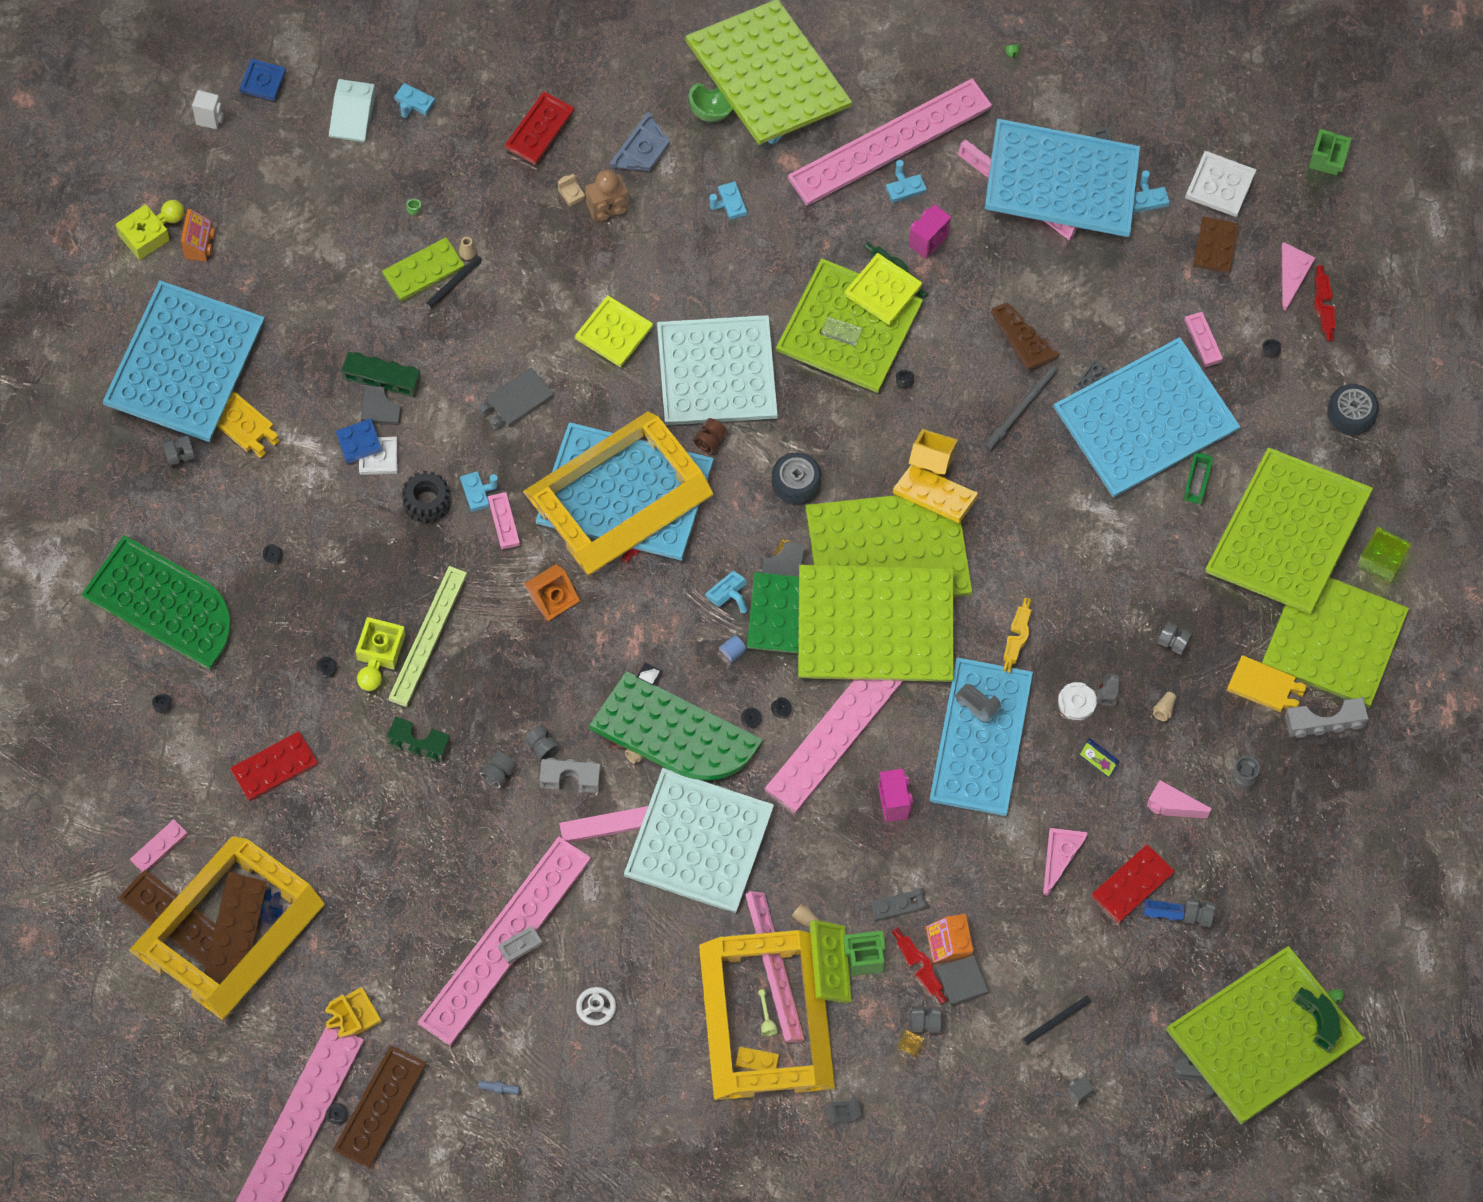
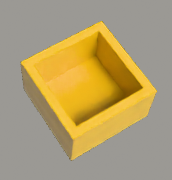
[909,429,958,475]

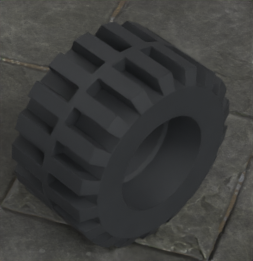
[402,471,451,524]

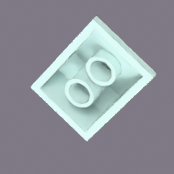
[329,79,376,142]

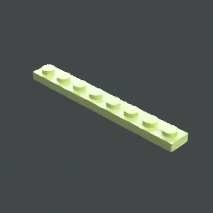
[389,566,467,707]

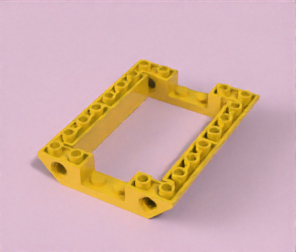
[523,411,713,576]
[129,836,325,1020]
[699,930,835,1100]

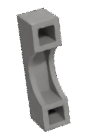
[1285,698,1368,738]

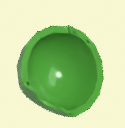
[689,83,733,122]

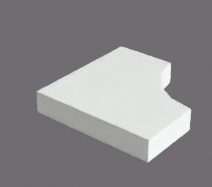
[359,437,398,475]

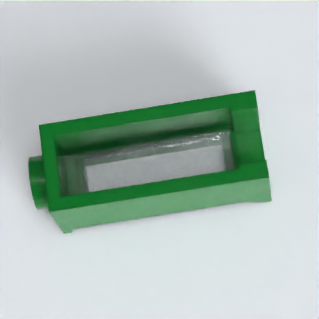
[1183,453,1213,505]

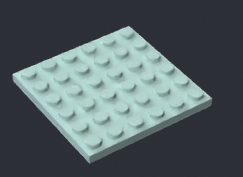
[657,315,777,425]
[624,768,774,914]

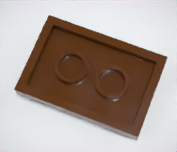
[1193,216,1239,274]

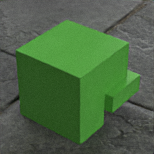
[1309,129,1351,175]
[843,930,886,976]

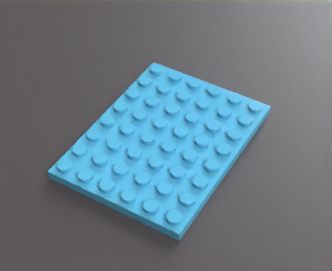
[984,119,1140,237]
[103,280,265,442]
[1053,337,1240,498]
[536,422,714,561]

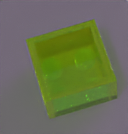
[1357,526,1411,583]

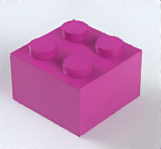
[909,204,951,259]
[878,769,913,822]

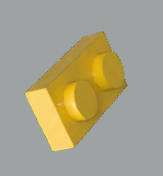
[735,1047,779,1071]

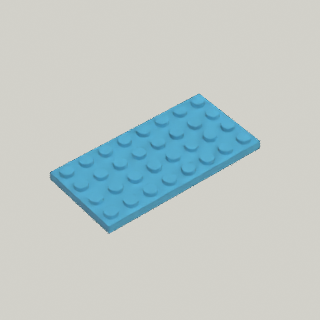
[929,658,1033,816]

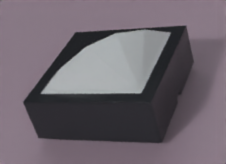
[637,662,662,686]

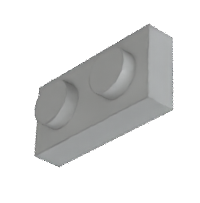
[498,926,542,964]

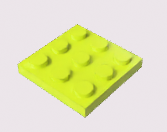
[844,253,922,325]
[575,295,653,368]

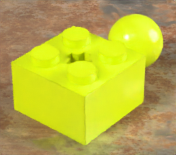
[116,200,185,260]
[356,617,406,691]

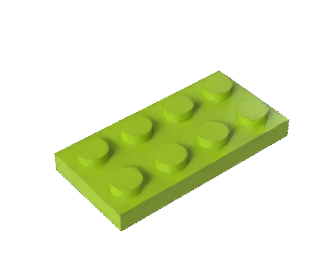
[382,237,465,302]
[810,920,852,1004]

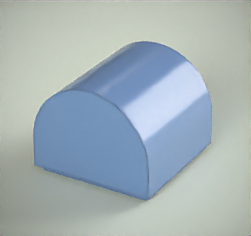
[719,635,746,663]

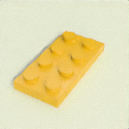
[893,464,978,523]

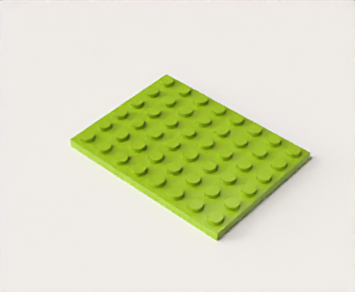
[685,0,852,145]
[1205,447,1373,614]
[805,495,972,597]
[798,565,953,682]
[1166,946,1364,1124]

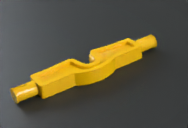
[1003,598,1032,673]

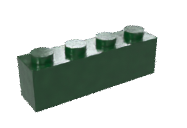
[341,352,421,398]

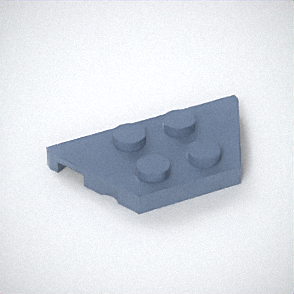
[610,112,670,171]

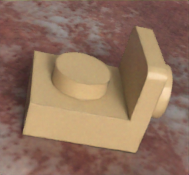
[558,174,585,207]

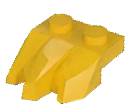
[325,987,382,1038]

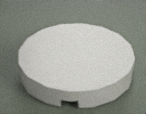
[1058,682,1097,720]

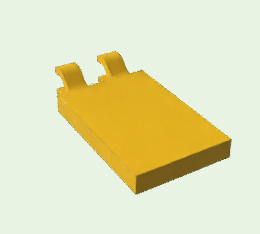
[217,391,280,458]
[1227,655,1307,712]

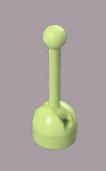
[758,989,778,1037]

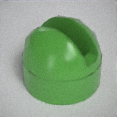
[1005,44,1020,58]
[406,199,421,215]
[1328,989,1344,1004]

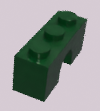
[387,716,451,762]

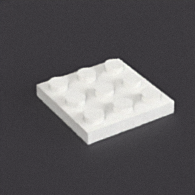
[1185,151,1256,217]

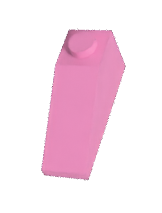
[1147,781,1212,819]

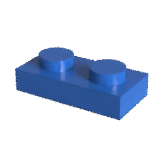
[1144,899,1184,921]

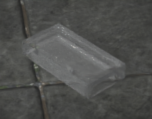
[821,317,862,346]

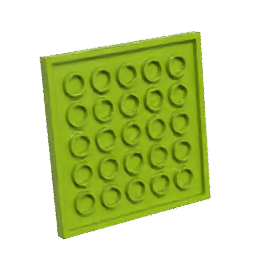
[776,258,923,393]
[1262,578,1409,708]

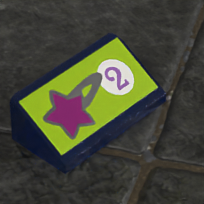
[1079,738,1119,778]

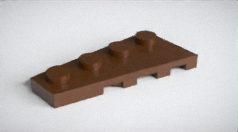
[990,302,1060,371]

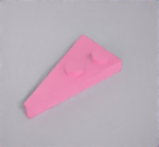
[1281,242,1315,310]
[1043,828,1087,896]

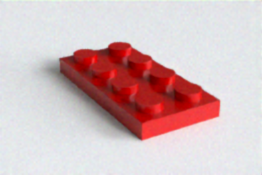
[505,91,574,165]
[230,731,318,802]
[1091,844,1175,924]

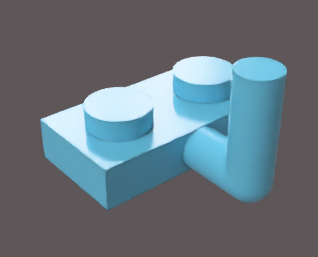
[395,83,435,118]
[886,160,927,203]
[1133,171,1170,213]
[710,182,747,220]
[460,471,498,512]
[705,571,748,613]

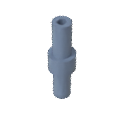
[478,1080,519,1095]

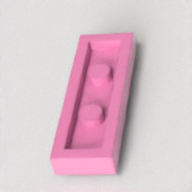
[1184,312,1223,367]
[488,492,520,550]
[130,819,188,872]

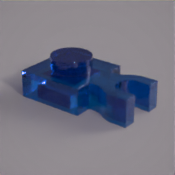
[261,889,283,925]

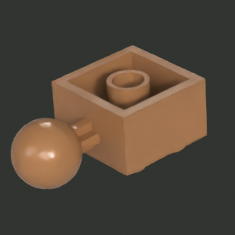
[585,169,628,222]

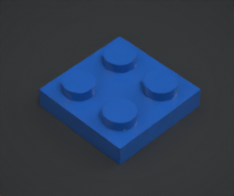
[239,59,286,101]
[336,418,383,464]

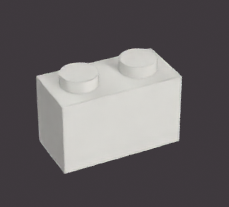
[192,90,224,129]

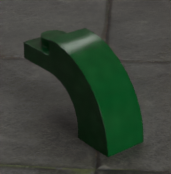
[1292,987,1340,1053]

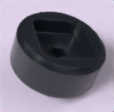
[1262,339,1281,356]
[896,370,914,387]
[262,544,283,564]
[316,657,337,677]
[152,694,172,712]
[771,697,791,718]
[740,708,761,727]
[326,1103,347,1124]

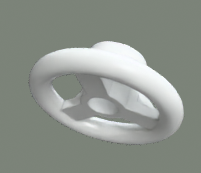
[576,987,616,1026]

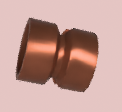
[693,418,727,454]

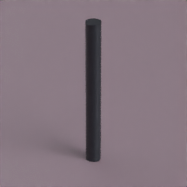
[425,255,482,309]
[1022,995,1091,1045]

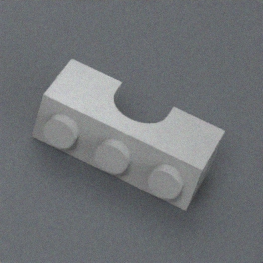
[539,758,600,793]

